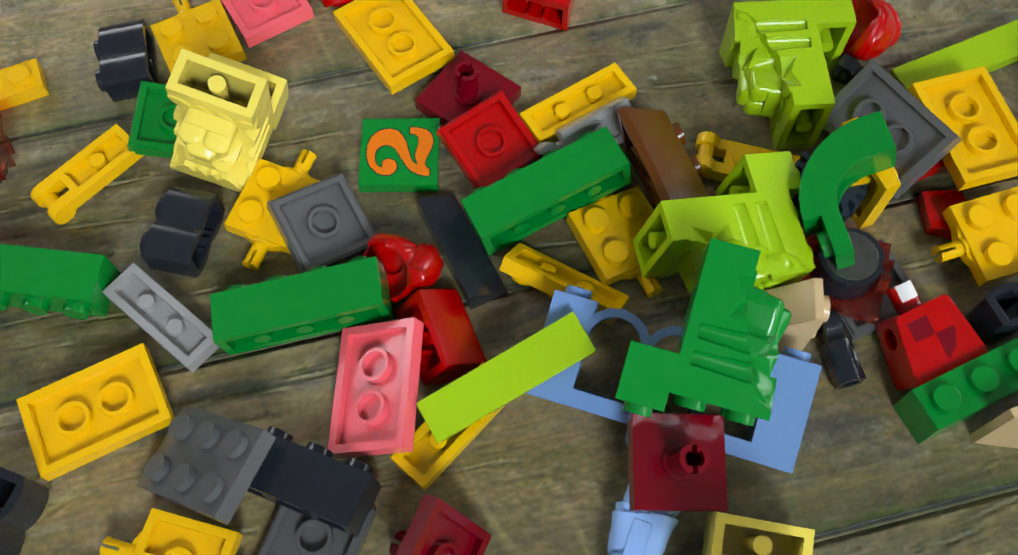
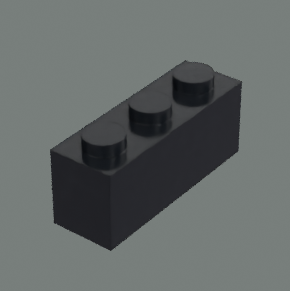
[247,426,381,537]

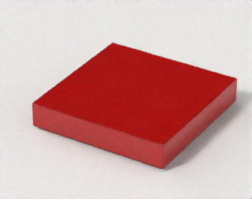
[436,90,545,189]

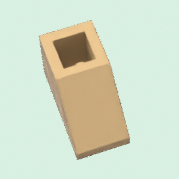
[766,278,831,351]

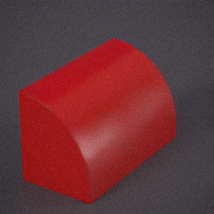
[395,289,487,386]

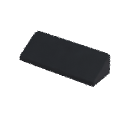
[416,194,507,310]

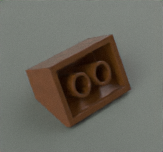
[617,107,717,210]

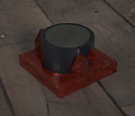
[799,227,895,324]

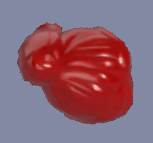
[840,0,902,61]
[362,233,444,303]

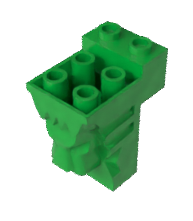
[615,238,792,426]

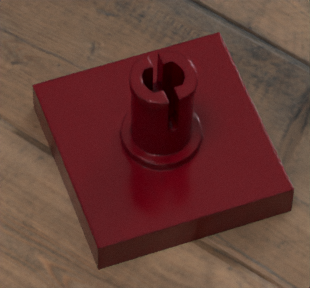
[415,50,521,126]
[627,413,728,512]
[389,494,492,555]

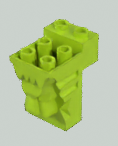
[719,0,857,150]
[633,151,815,294]

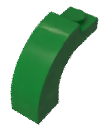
[799,110,896,270]

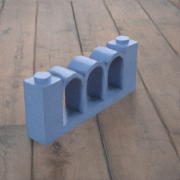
[527,285,822,474]

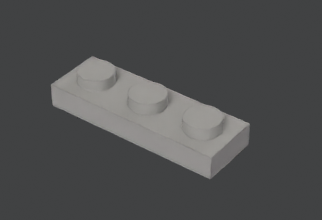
[102,262,219,373]

